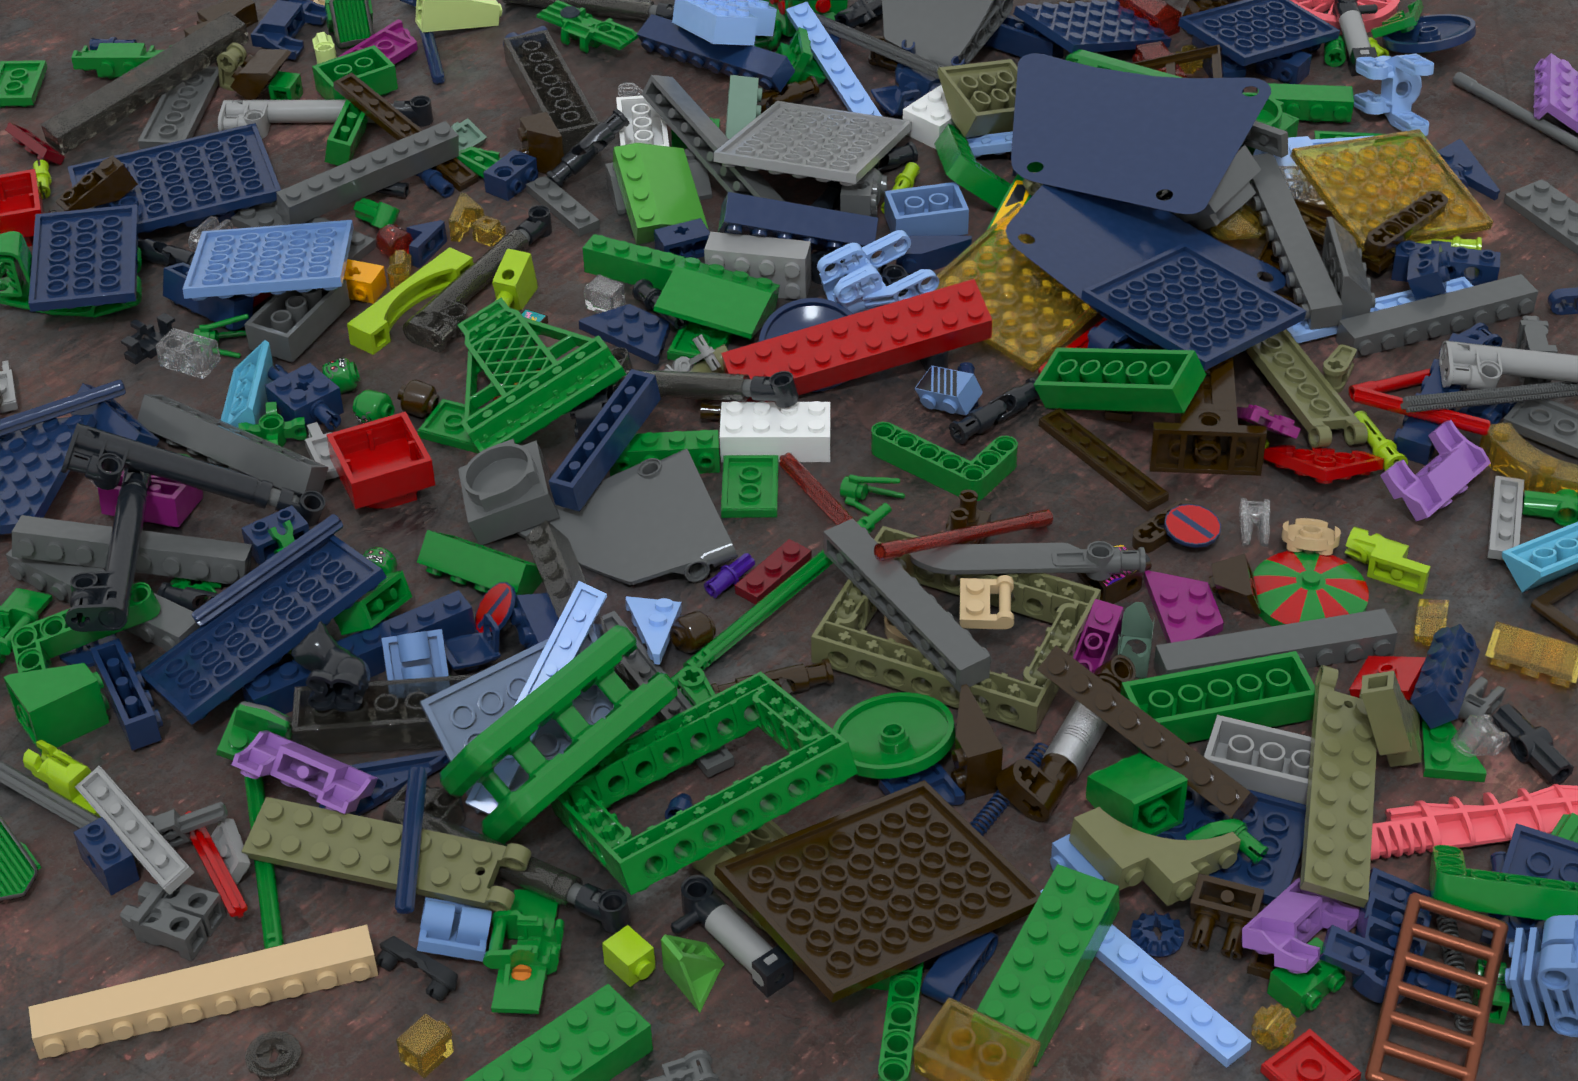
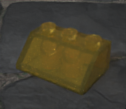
[1485,621,1578,688]
[914,997,1041,1081]

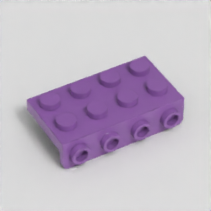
[1533,53,1578,133]

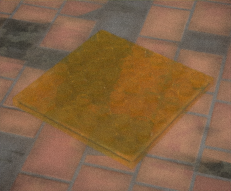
[1290,129,1493,251]
[936,203,1098,372]

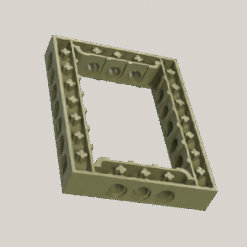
[811,526,1101,733]

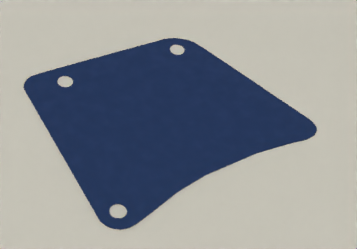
[1011,53,1271,214]
[1006,184,1286,345]

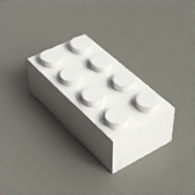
[903,85,958,149]
[616,96,669,147]
[720,401,831,462]

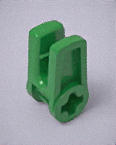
[678,666,716,706]

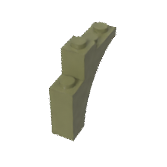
[1361,671,1422,767]
[1069,807,1241,906]

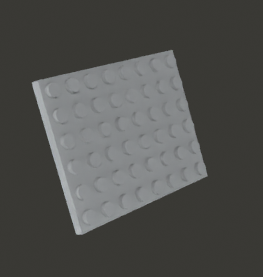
[713,101,912,186]

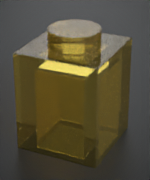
[396,1014,454,1078]

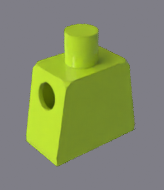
[493,249,538,311]

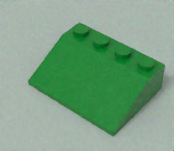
[653,257,780,339]

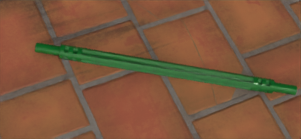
[671,503,892,688]
[244,776,284,949]

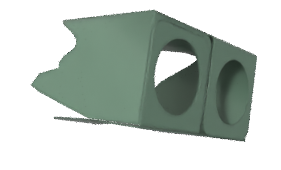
[1118,602,1155,678]

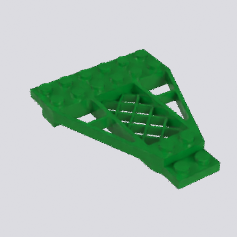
[458,297,627,452]

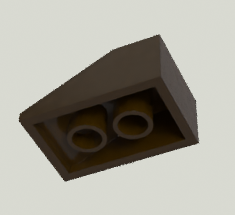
[951,684,1003,800]

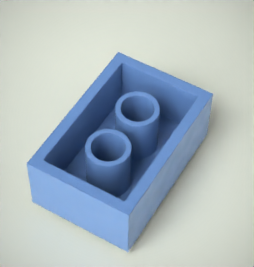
[884,182,969,244]

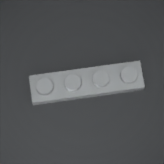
[1487,476,1524,561]

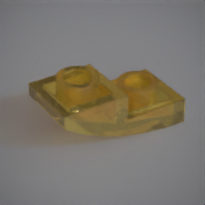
[1414,599,1449,646]

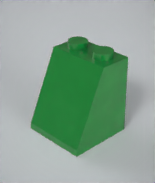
[4,663,110,754]
[1086,753,1188,836]

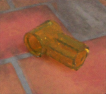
[387,250,412,291]

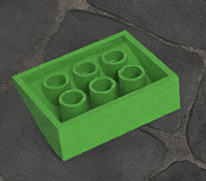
[613,143,708,245]

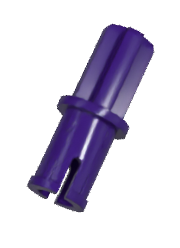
[704,553,755,598]

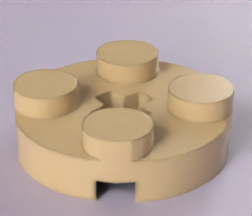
[1281,518,1341,555]

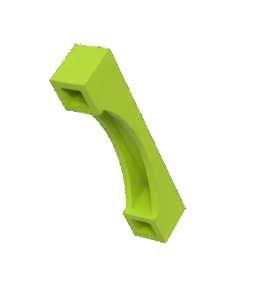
[347,247,474,355]

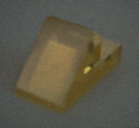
[449,193,486,242]

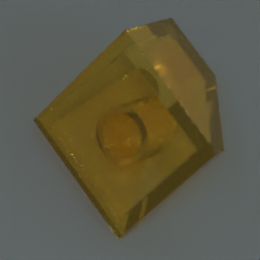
[1210,203,1266,240]

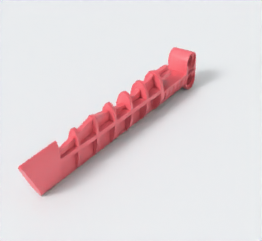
[1371,784,1578,861]

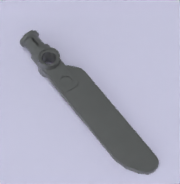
[910,541,1146,581]

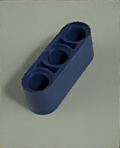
[921,932,999,1008]

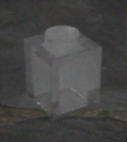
[584,275,626,313]

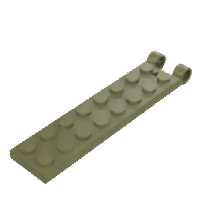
[1245,329,1368,448]
[1300,665,1377,908]
[241,797,532,912]

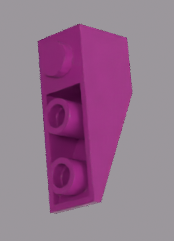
[1073,599,1124,673]

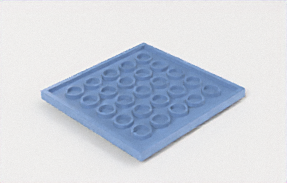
[183,220,354,301]

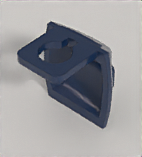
[871,85,921,118]
[444,613,501,671]

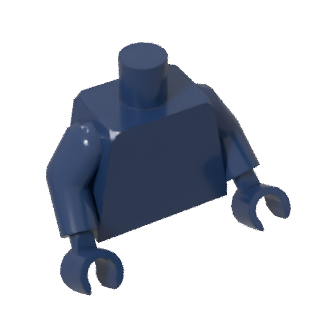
[895,39,966,100]

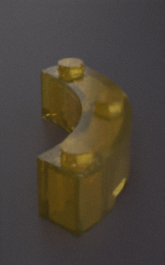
[1479,423,1578,494]

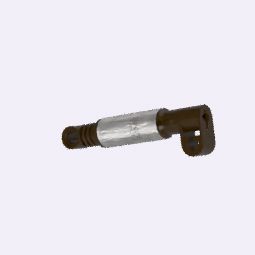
[996,655,1136,822]

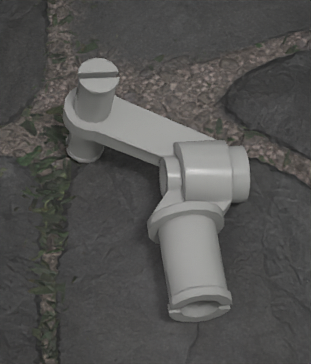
[656,334,721,376]

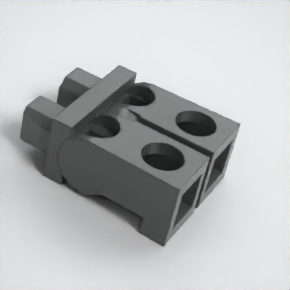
[1515,316,1558,386]
[120,881,226,961]

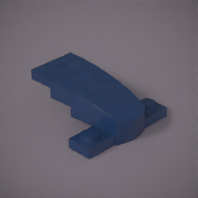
[1319,867,1458,1012]

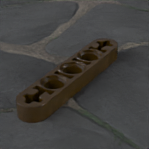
[1364,191,1448,256]

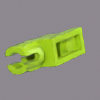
[1344,526,1431,595]
[23,740,101,818]

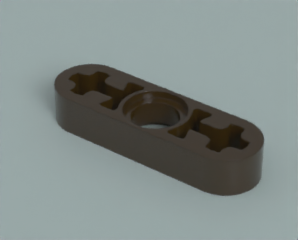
[1132,500,1196,553]

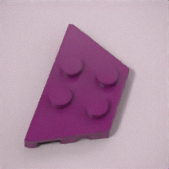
[338,19,418,64]
[1237,404,1301,439]
[1143,570,1224,643]

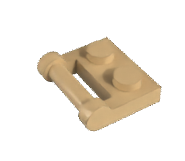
[960,575,1014,629]

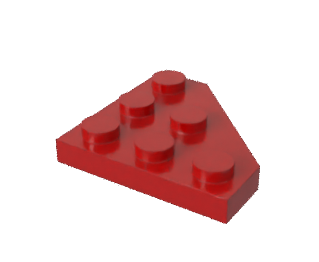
[1264,445,1384,484]

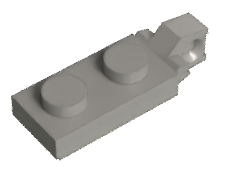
[305,422,339,480]

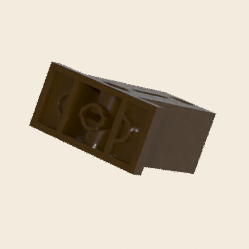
[1149,357,1267,476]

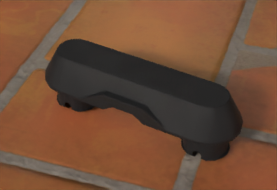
[375,936,458,1002]

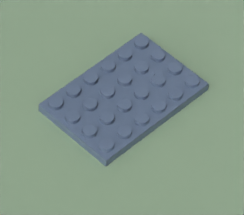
[420,627,645,814]

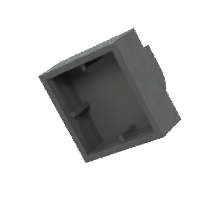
[1159,146,1261,230]
[458,439,559,545]

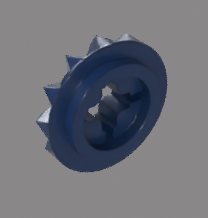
[1130,910,1184,957]

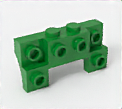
[71,43,175,79]

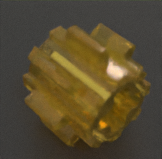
[1251,1003,1296,1050]

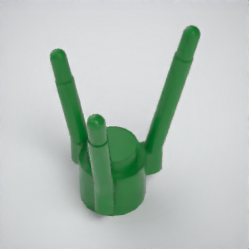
[193,314,249,358]
[840,474,905,515]

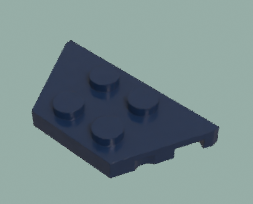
[579,304,670,365]

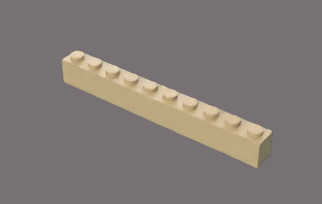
[29,925,378,1059]

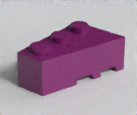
[97,471,203,527]

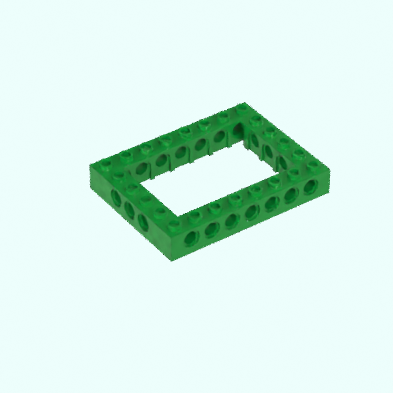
[551,671,858,895]

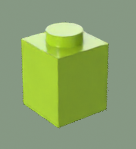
[602,925,656,987]

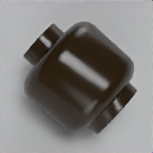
[397,379,440,418]
[670,611,716,653]

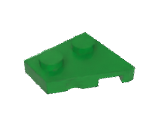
[456,146,501,178]

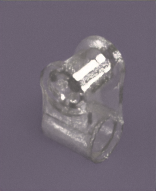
[1451,714,1511,757]

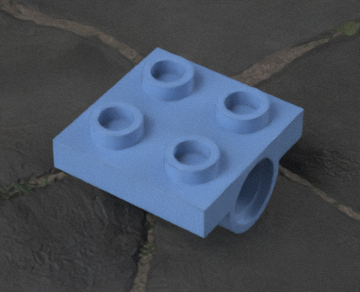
[382,629,450,698]
[417,897,492,962]

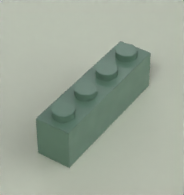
[725,75,762,139]

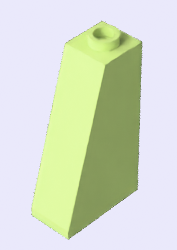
[415,0,502,32]

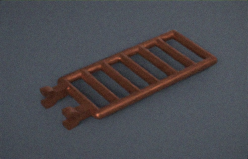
[1365,893,1508,1081]

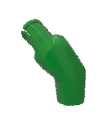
[753,18,783,51]
[1186,819,1269,864]

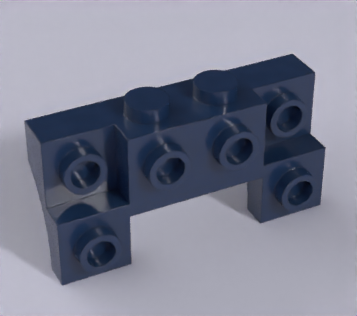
[250,0,327,60]

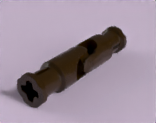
[757,76,819,114]
[711,658,834,694]

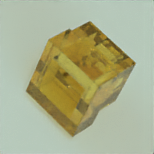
[472,215,506,247]

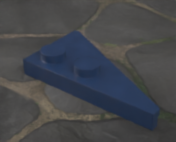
[1428,139,1500,201]
[348,750,450,816]

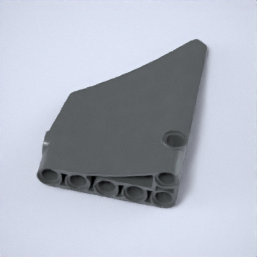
[882,0,1013,67]
[517,448,738,585]

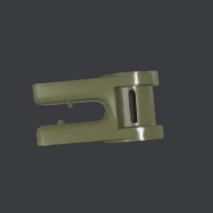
[217,43,247,91]
[1323,344,1357,393]

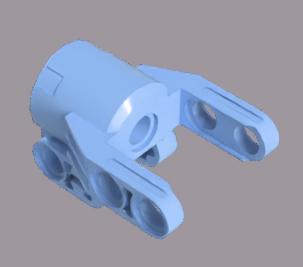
[1354,53,1434,137]
[817,230,939,314]

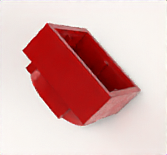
[0,169,44,247]
[326,411,436,509]

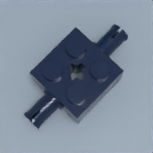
[265,363,344,431]

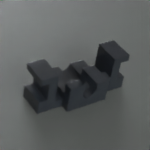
[121,313,179,365]

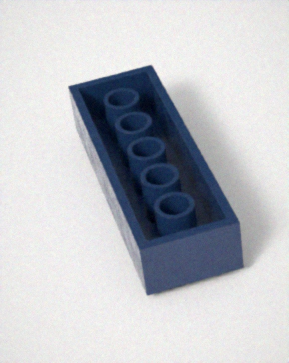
[718,192,878,256]

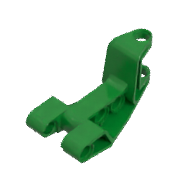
[0,231,142,318]

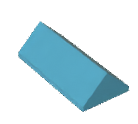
[221,340,274,427]
[1502,522,1578,593]

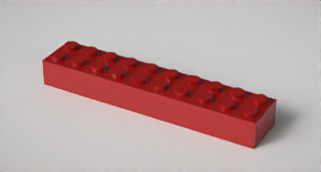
[721,279,992,402]

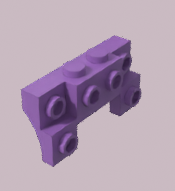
[1380,420,1491,521]
[231,730,378,814]
[1242,878,1360,974]

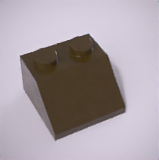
[230,49,292,100]
[517,112,564,174]

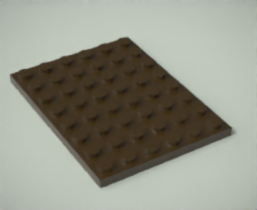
[714,780,1041,1003]

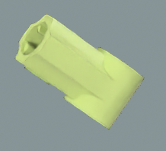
[312,32,337,64]

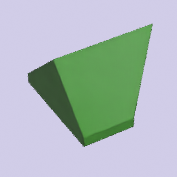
[661,934,725,1013]

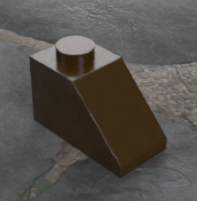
[1209,554,1261,615]

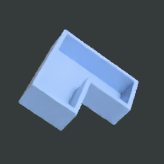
[672,0,777,45]

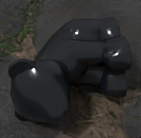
[291,621,371,712]

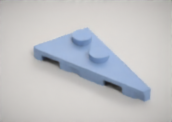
[626,596,681,665]

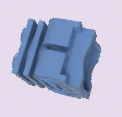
[1505,915,1578,1037]

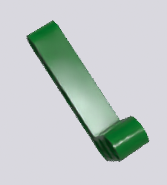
[934,124,1011,209]
[871,422,1018,501]
[11,582,161,673]
[1429,845,1578,920]
[866,962,924,1081]

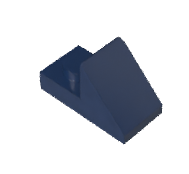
[406,220,447,268]

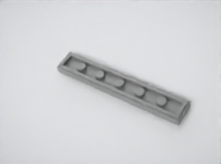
[75,766,195,895]

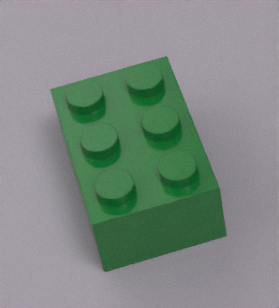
[312,45,398,100]

